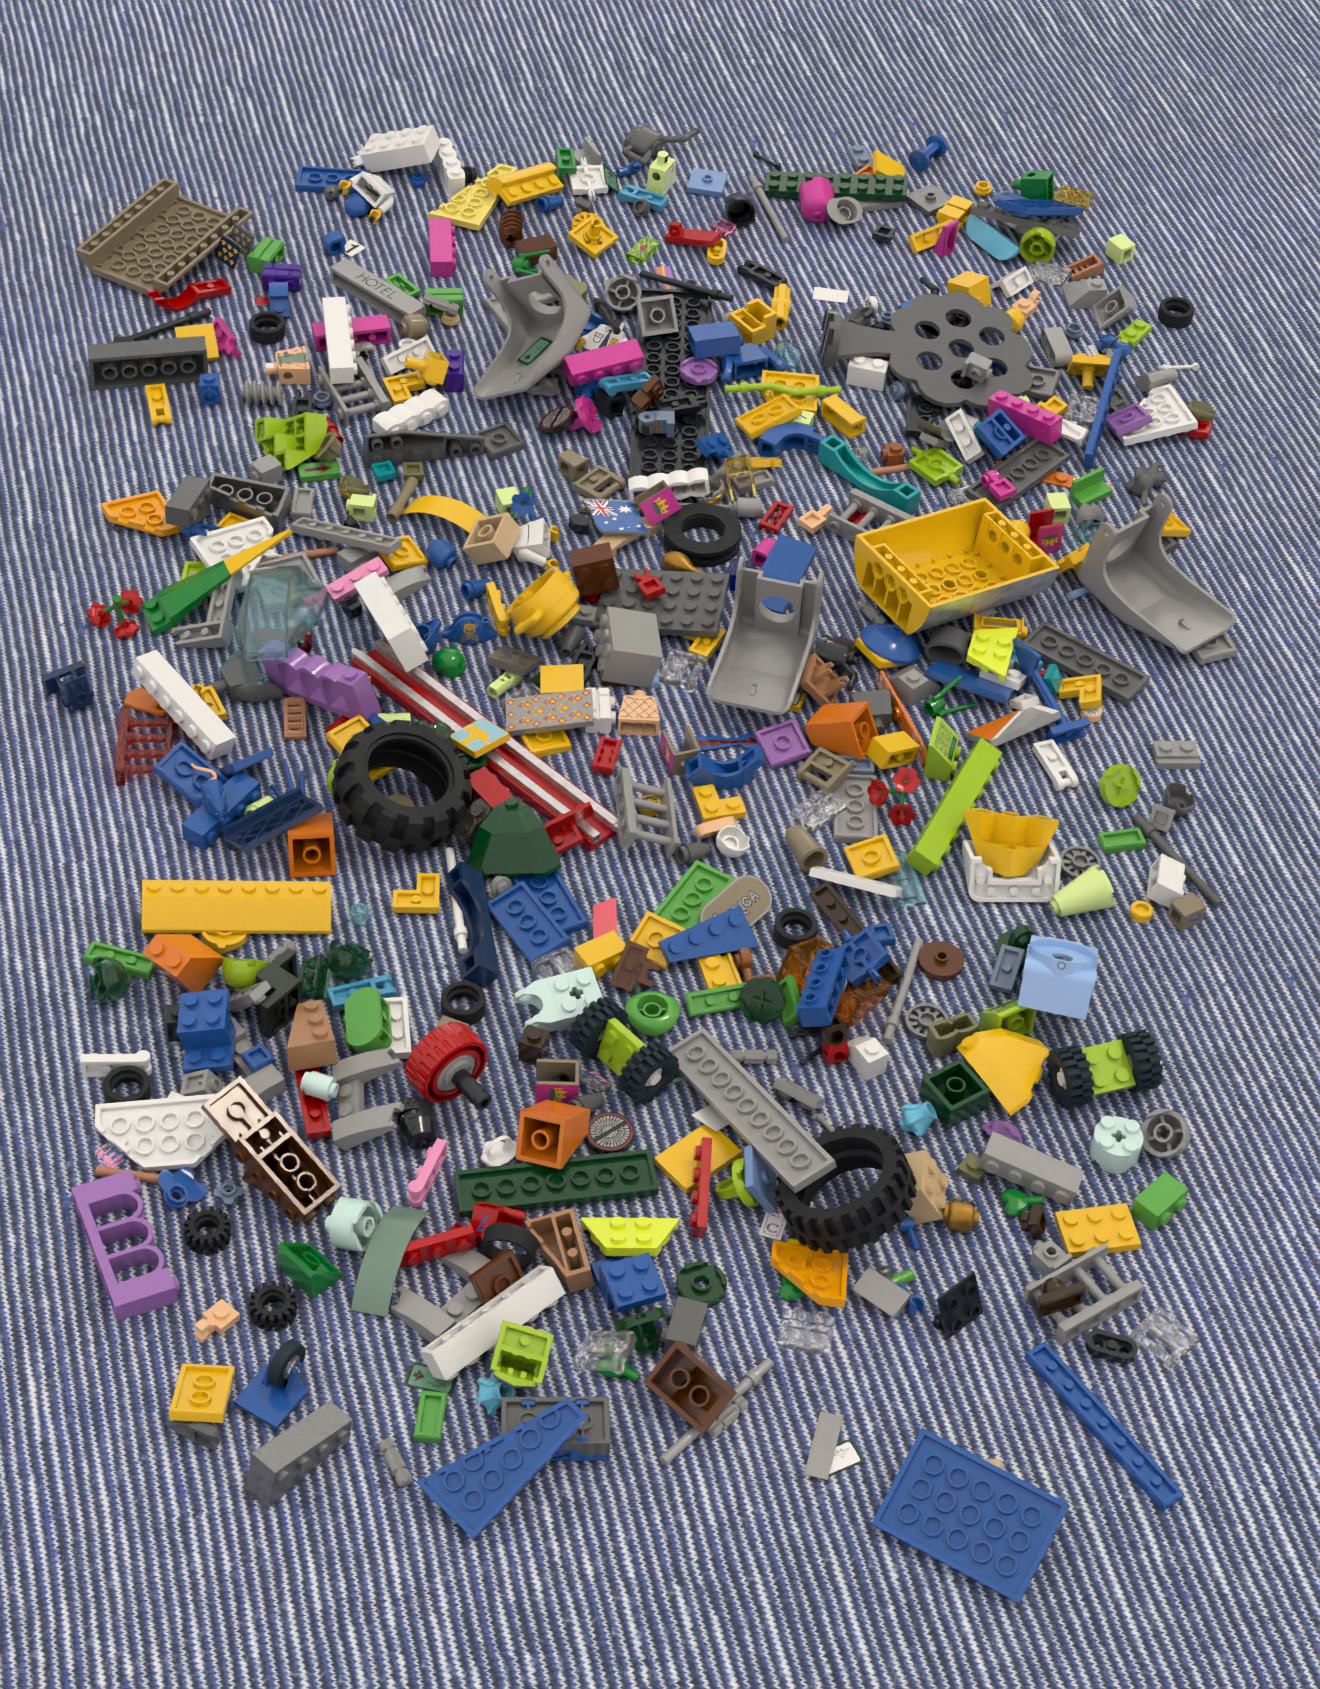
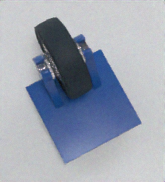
[234,1339,309,1430]

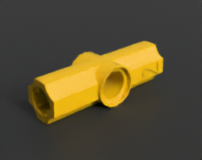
[771,284,791,330]

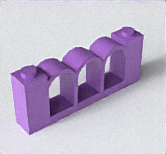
[258,638,381,724]
[71,1169,180,1322]

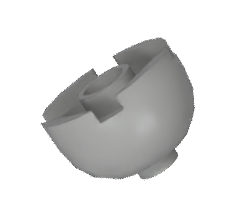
[604,274,642,313]
[1140,1108,1191,1159]

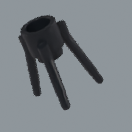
[788,1026,823,1065]

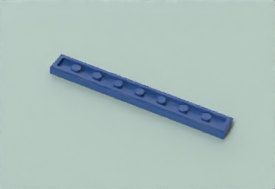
[1084,348,1122,469]
[1024,1341,1184,1512]

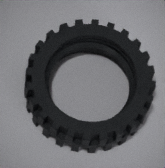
[774,1124,917,1254]

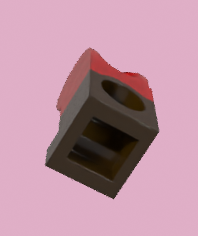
[818,1015,848,1065]

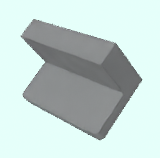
[574,137,601,166]

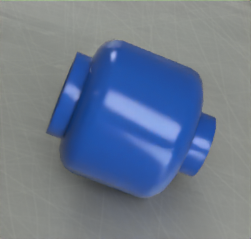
[426,539,457,570]

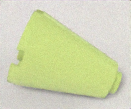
[1049,864,1116,917]

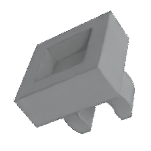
[1148,803,1176,833]

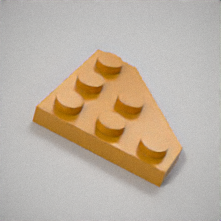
[101,490,181,537]
[770,1240,848,1308]

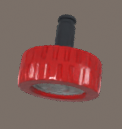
[405,1022,491,1110]

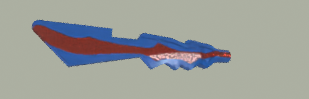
[695,734,806,752]

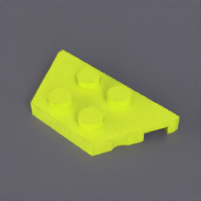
[966,628,1018,682]
[581,1217,679,1256]

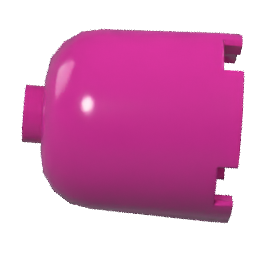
[799,177,834,223]

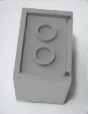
[593,606,663,688]

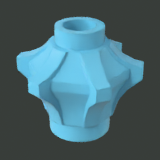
[899,1101,937,1137]
[475,1373,515,1415]

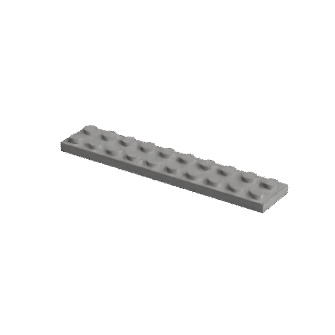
[668,1027,837,1193]

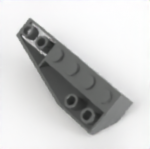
[363,430,485,468]

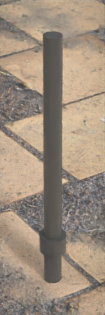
[1133,813,1223,908]

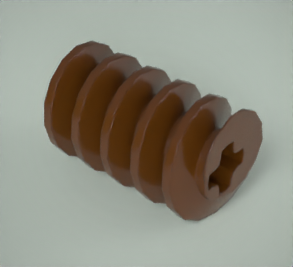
[500,209,523,249]

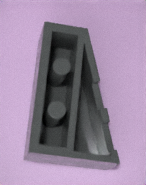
[165,475,213,528]

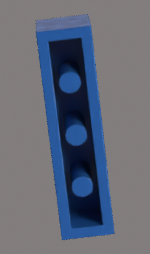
[181,771,262,851]

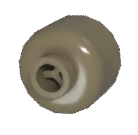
[399,313,429,339]

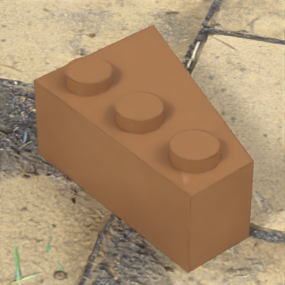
[287,1000,337,1072]
[524,1208,595,1293]

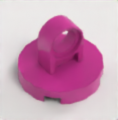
[567,395,602,434]

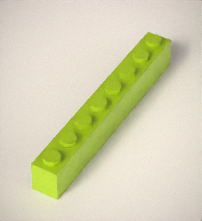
[905,738,1002,876]

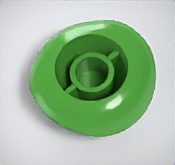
[625,991,680,1036]

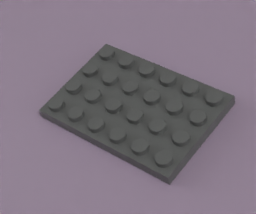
[593,568,730,638]

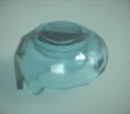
[775,339,801,369]
[1075,518,1101,546]

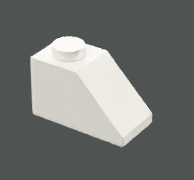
[848,1036,889,1081]

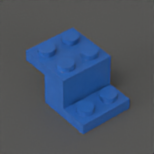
[974,408,1026,461]
[177,989,236,1074]
[590,1252,667,1313]

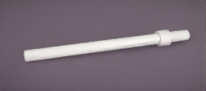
[445,847,468,954]

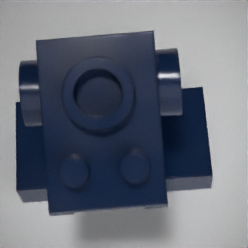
[41,661,94,711]

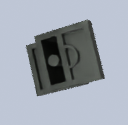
[256,948,302,1039]

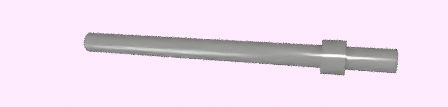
[749,175,789,243]
[882,938,924,1044]
[659,1357,774,1466]

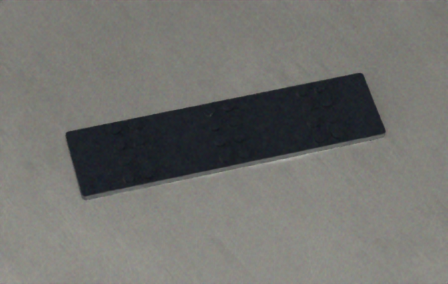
[629,288,712,479]

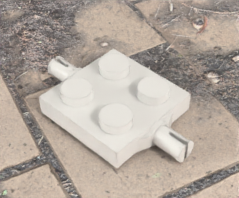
[568,157,608,201]

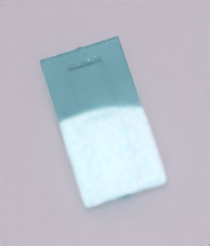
[880,850,927,909]

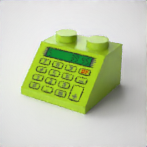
[923,716,962,782]
[978,997,1037,1035]

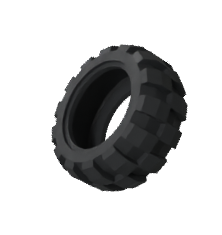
[331,719,472,854]

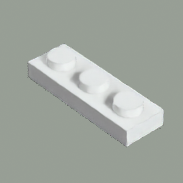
[380,335,436,376]
[945,408,985,464]
[383,997,411,1059]

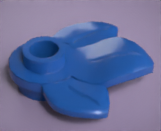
[158,1167,208,1209]

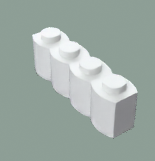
[435,138,465,197]
[372,389,449,433]
[628,468,710,501]

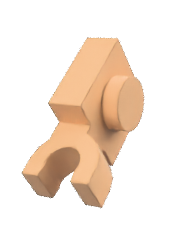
[1011,289,1041,319]
[798,504,832,534]
[194,1299,240,1343]

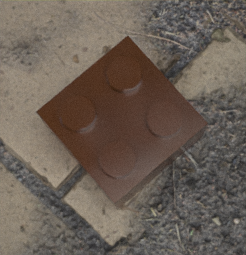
[569,542,620,598]

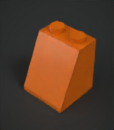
[805,701,879,760]
[287,812,336,878]
[142,934,224,992]
[515,1099,591,1169]

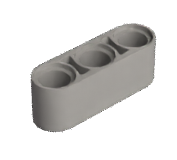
[1040,327,1073,368]

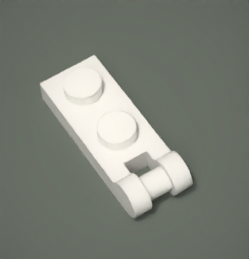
[1032,739,1079,791]
[80,1050,152,1077]

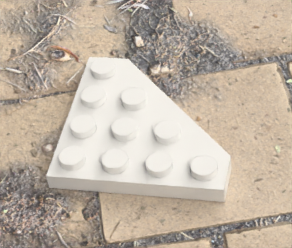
[1118,384,1198,446]
[189,516,274,594]

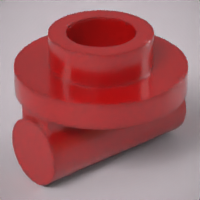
[501,1206,527,1227]

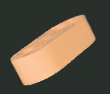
[694,816,737,839]

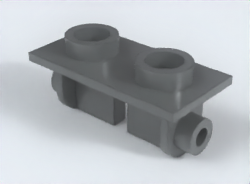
[843,304,875,326]

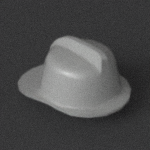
[826,197,863,226]

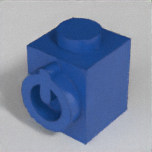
[199,373,221,405]

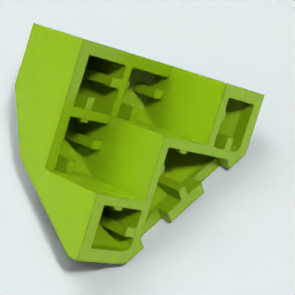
[255,412,328,472]

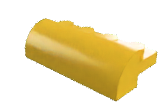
[486,162,564,207]

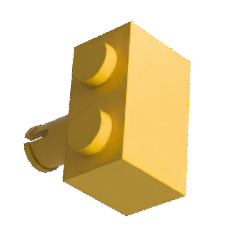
[404,350,449,386]

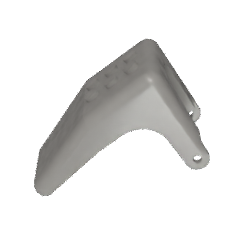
[473,254,591,400]
[1077,493,1236,654]
[707,556,825,715]

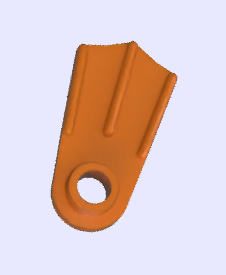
[124,687,168,717]

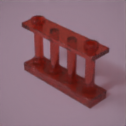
[115,707,179,786]

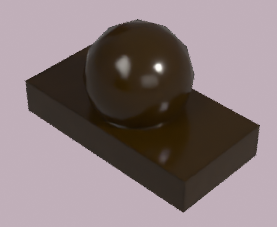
[1033,1277,1087,1318]

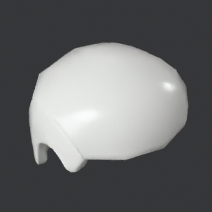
[716,826,750,858]

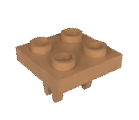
[800,653,847,706]

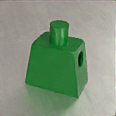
[1012,170,1054,200]

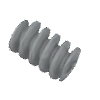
[242,380,283,406]

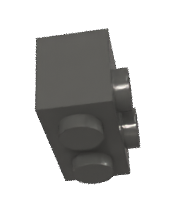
[661,1296,708,1353]

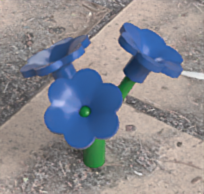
[494,486,548,525]

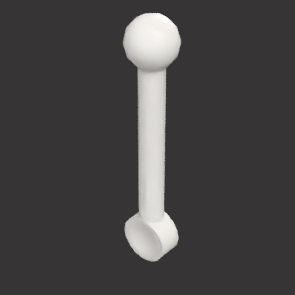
[1161,363,1200,371]

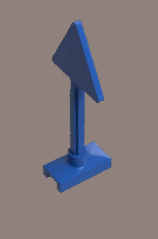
[1012,638,1091,745]

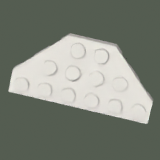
[95,1094,226,1172]

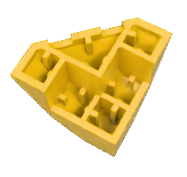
[964,808,1059,878]
[956,1028,1049,1116]

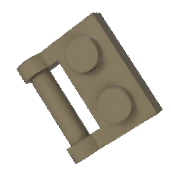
[573,465,626,499]
[796,747,854,796]

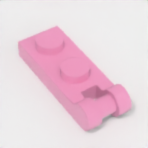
[408,1138,447,1207]

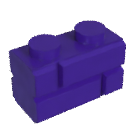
[262,262,303,292]
[445,349,464,392]

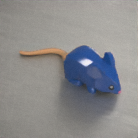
[191,763,228,820]

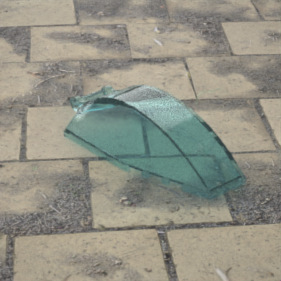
[233,563,328,662]

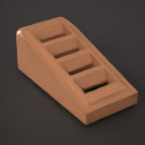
[1063,253,1104,281]
[283,697,307,740]

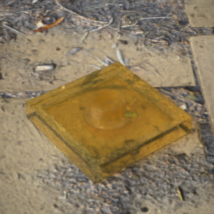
[1053,185,1096,208]

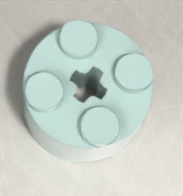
[1090,1116,1143,1174]
[325,1197,383,1252]

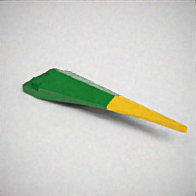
[141,529,293,636]

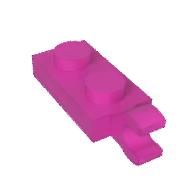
[212,316,242,359]

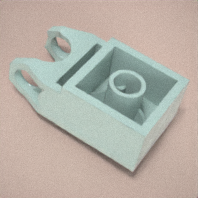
[513,967,603,1032]

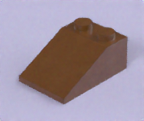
[643,1340,737,1435]

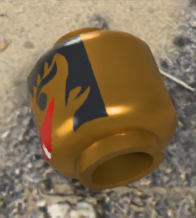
[942,1198,980,1233]

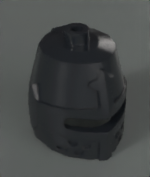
[725,193,756,227]
[394,1097,437,1150]

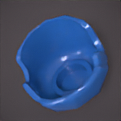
[344,193,372,217]

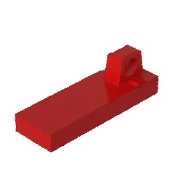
[665,222,721,248]

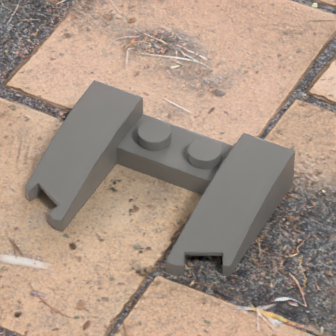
[337,546,431,602]
[171,570,243,648]
[182,1017,286,1102]
[332,1048,404,1151]
[391,1249,491,1343]

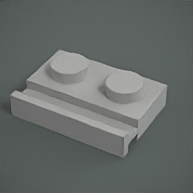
[1152,741,1201,769]

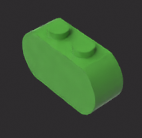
[343,987,392,1054]

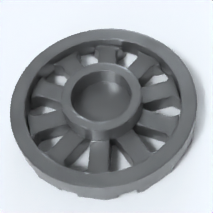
[1060,846,1101,880]
[905,1003,949,1041]

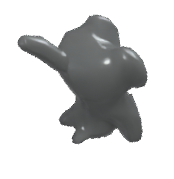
[1126,461,1168,506]

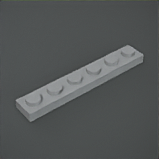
[290,517,402,555]

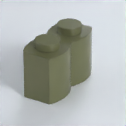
[925,1013,979,1057]

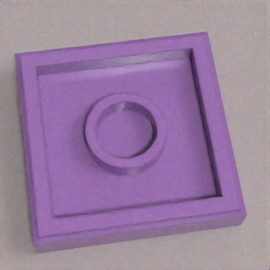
[1105,403,1153,437]
[754,718,812,770]

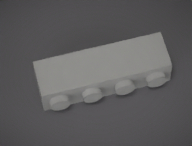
[978,1131,1084,1207]

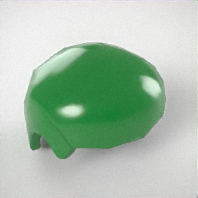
[432,647,466,678]

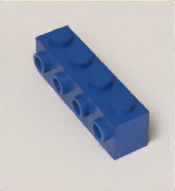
[796,948,850,1027]

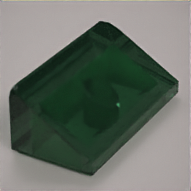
[299,954,331,1000]

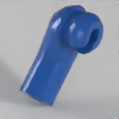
[616,160,642,177]

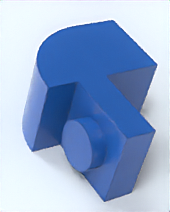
[269,282,289,319]

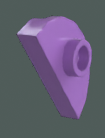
[982,1120,1023,1144]

